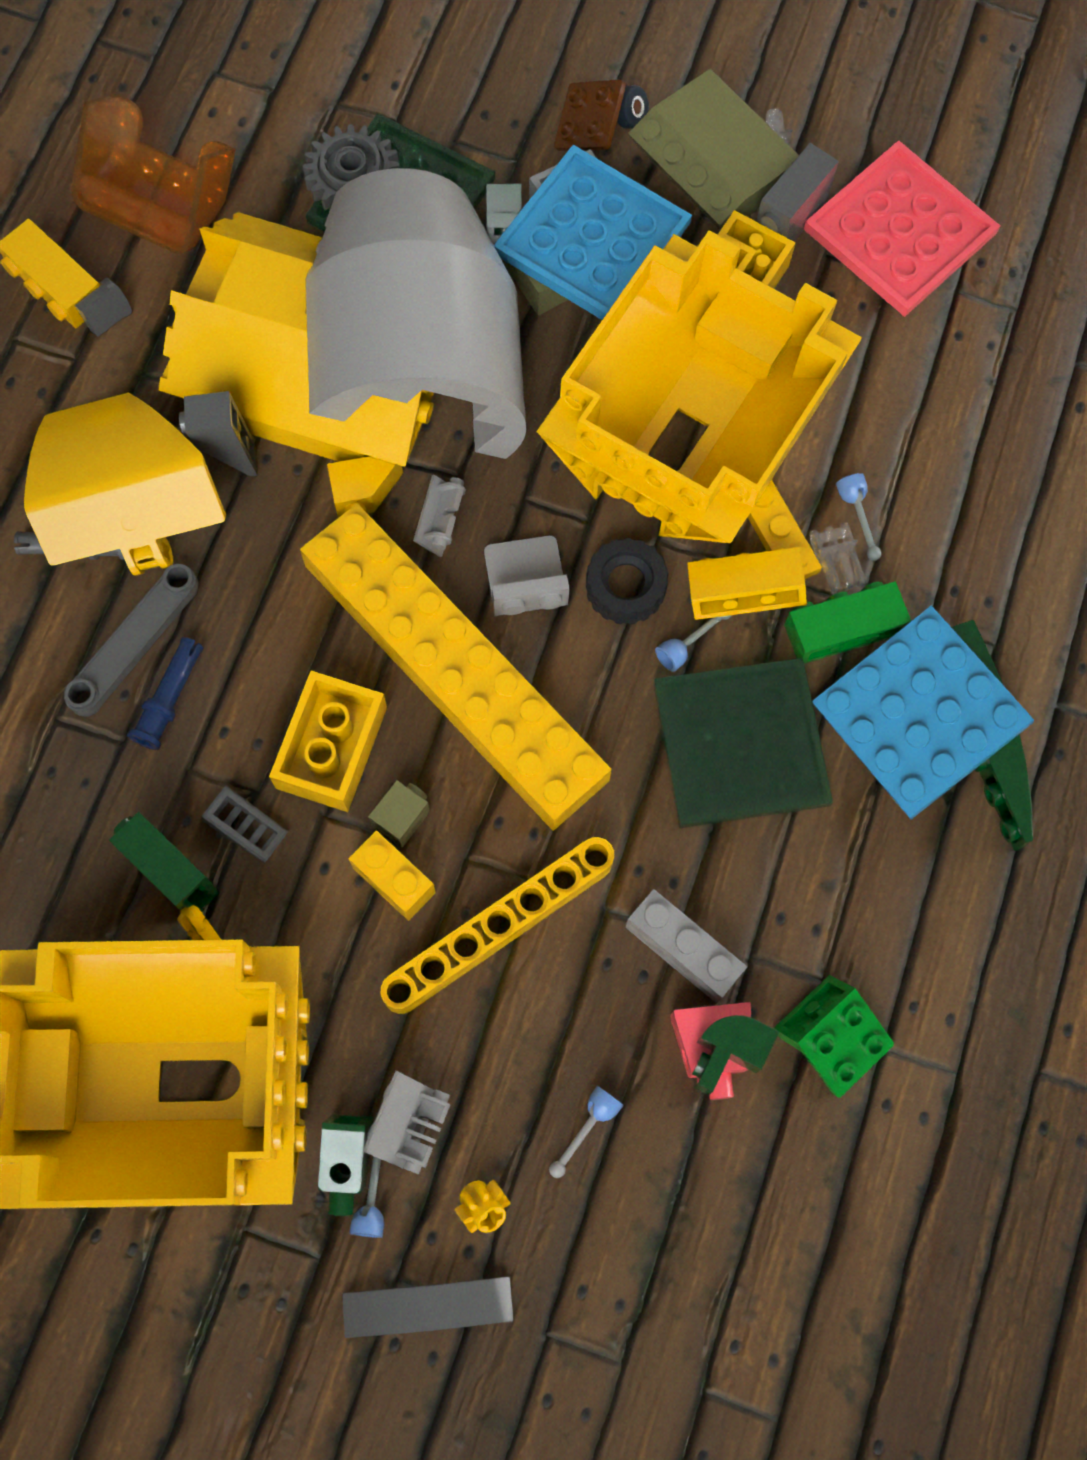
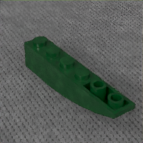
[951,620,1033,851]

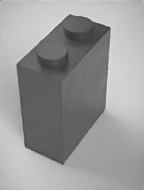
[756,143,839,242]

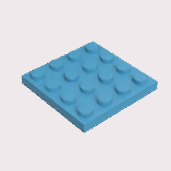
[494,145,692,320]
[812,605,1034,820]

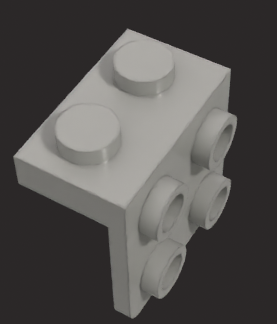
[484,536,569,616]

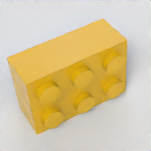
[269,671,387,812]

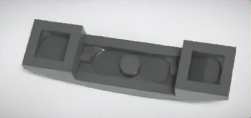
[342,1277,513,1338]

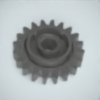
[303,124,400,210]

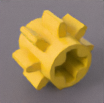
[455,1180,510,1233]

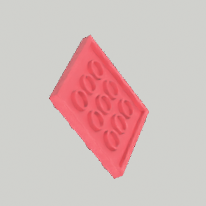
[803,140,1000,317]

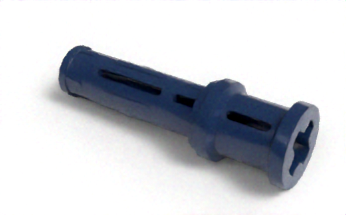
[127,637,204,750]

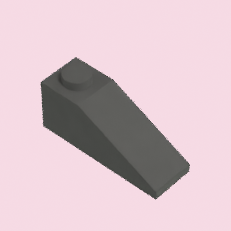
[179,391,257,476]

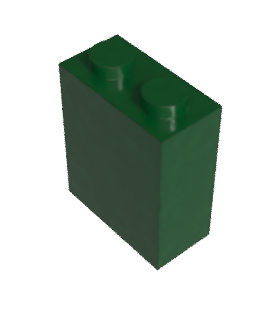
[109,812,220,911]

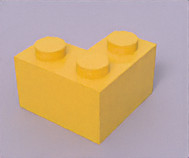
[718,210,796,289]

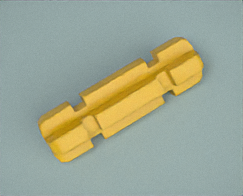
[177,905,222,940]

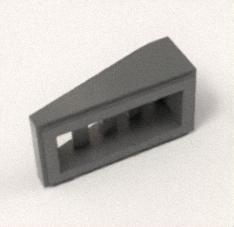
[200,785,288,864]

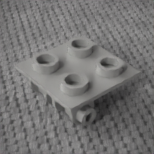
[363,1071,451,1175]

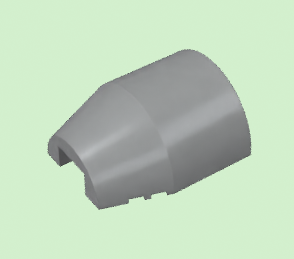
[306,168,526,459]

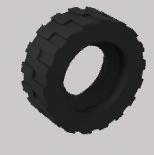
[585,538,669,625]

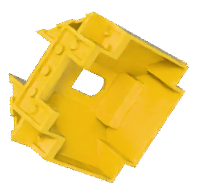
[158,212,434,467]
[536,230,862,543]
[0,940,310,1209]

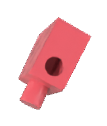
[670,1002,751,1100]

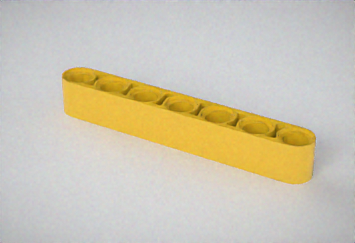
[381,837,614,1014]

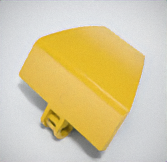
[24,393,226,576]

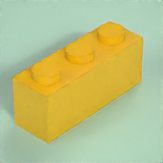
[0,218,100,329]
[687,547,807,620]

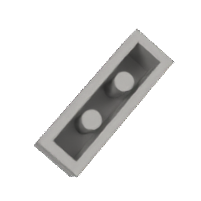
[625,889,747,1004]

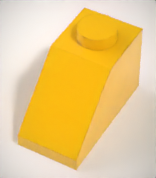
[327,456,403,518]

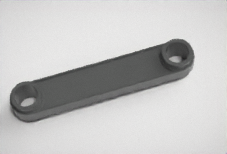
[64,564,199,717]

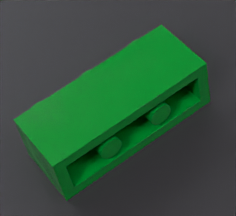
[784,581,911,665]

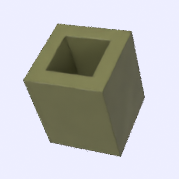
[368,780,430,848]

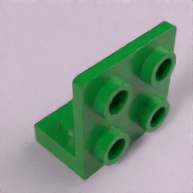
[773,975,894,1098]

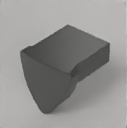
[75,277,132,337]

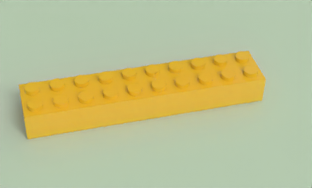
[300,503,612,831]

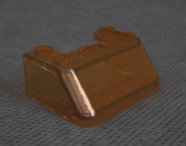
[71,94,236,254]

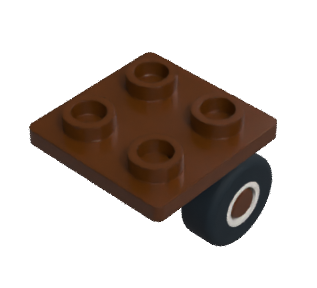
[554,79,649,151]

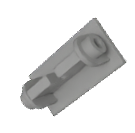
[413,475,466,557]

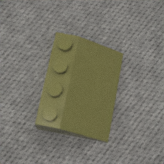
[628,69,799,230]

